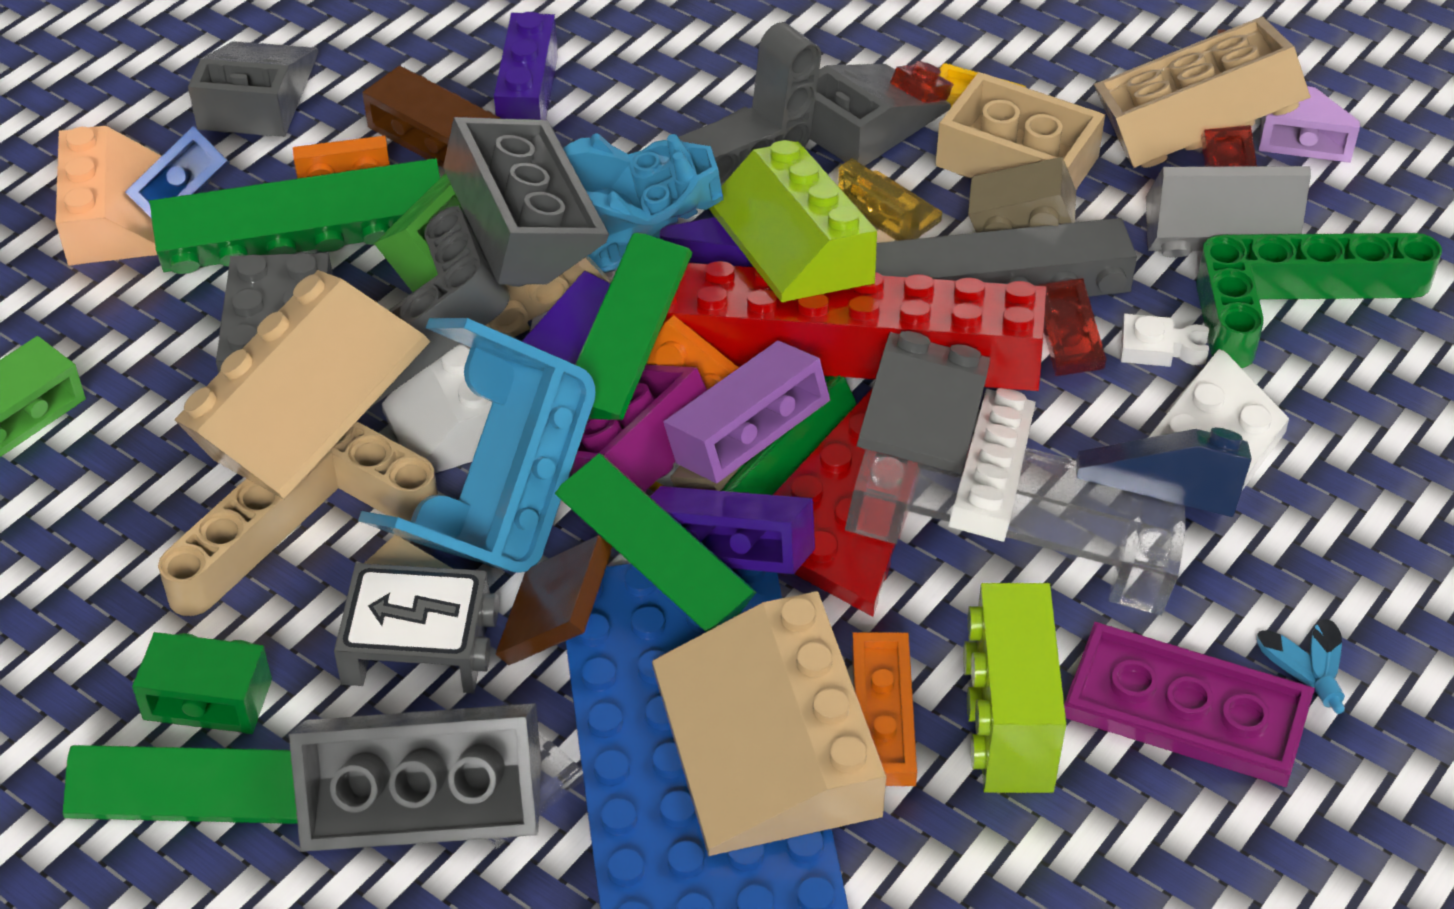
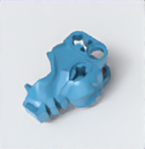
[563,133,723,273]

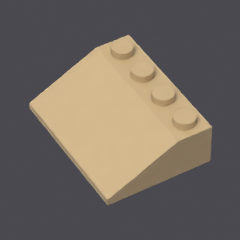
[1094,16,1311,168]
[174,270,430,499]
[652,591,886,856]

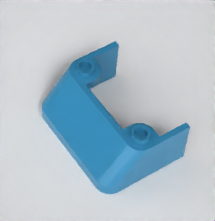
[358,318,596,573]

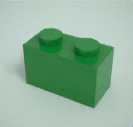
[132,632,272,734]

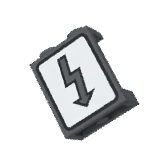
[334,563,499,693]

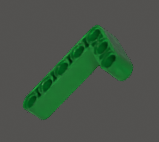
[1196,233,1442,368]

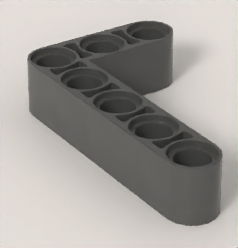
[678,22,821,186]
[370,206,510,407]

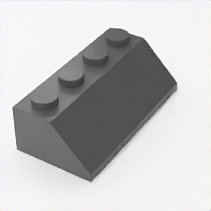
[443,117,609,287]
[289,703,541,852]

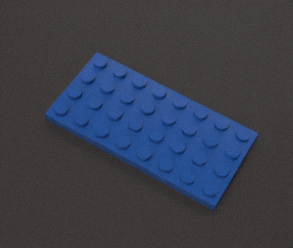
[565,564,849,909]

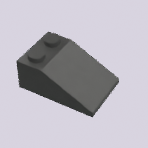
[856,331,990,475]

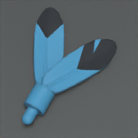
[1256,619,1345,714]

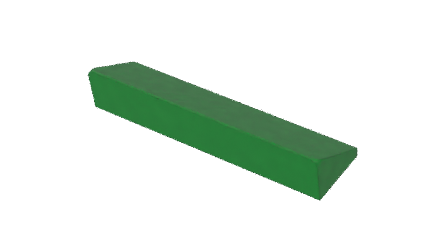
[575,233,692,420]
[721,375,857,495]
[555,453,757,632]
[63,745,298,824]

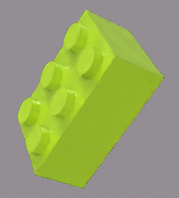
[963,583,1066,793]

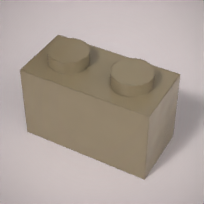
[968,157,1076,233]

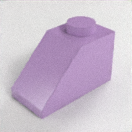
[1259,86,1360,163]

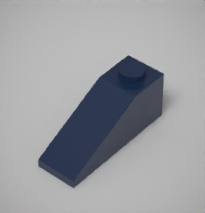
[1076,427,1252,517]

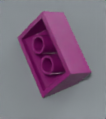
[569,364,707,492]

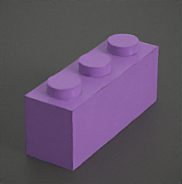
[663,341,830,484]

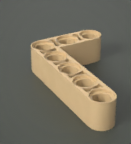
[158,422,438,616]

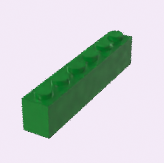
[149,158,440,274]

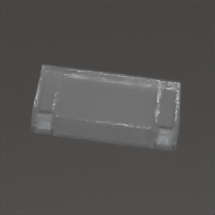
[845,433,1185,615]

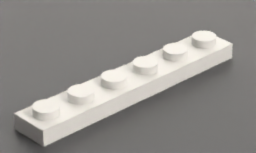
[948,388,1036,542]

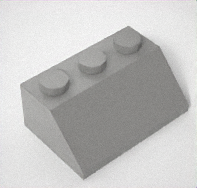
[1146,166,1311,258]

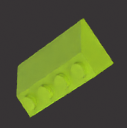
[709,140,877,302]

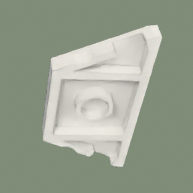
[1148,349,1289,490]

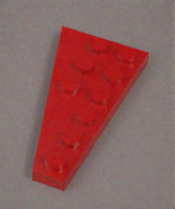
[773,388,923,617]

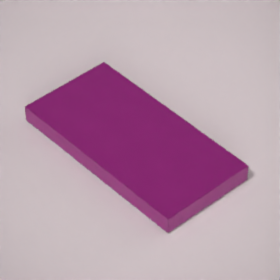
[1064,622,1315,788]

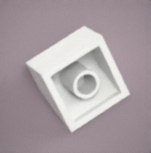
[382,343,492,473]

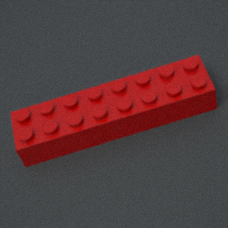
[661,261,1046,391]

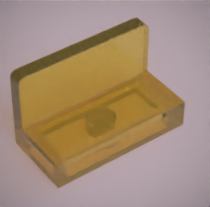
[838,158,942,241]

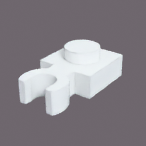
[1121,314,1209,367]

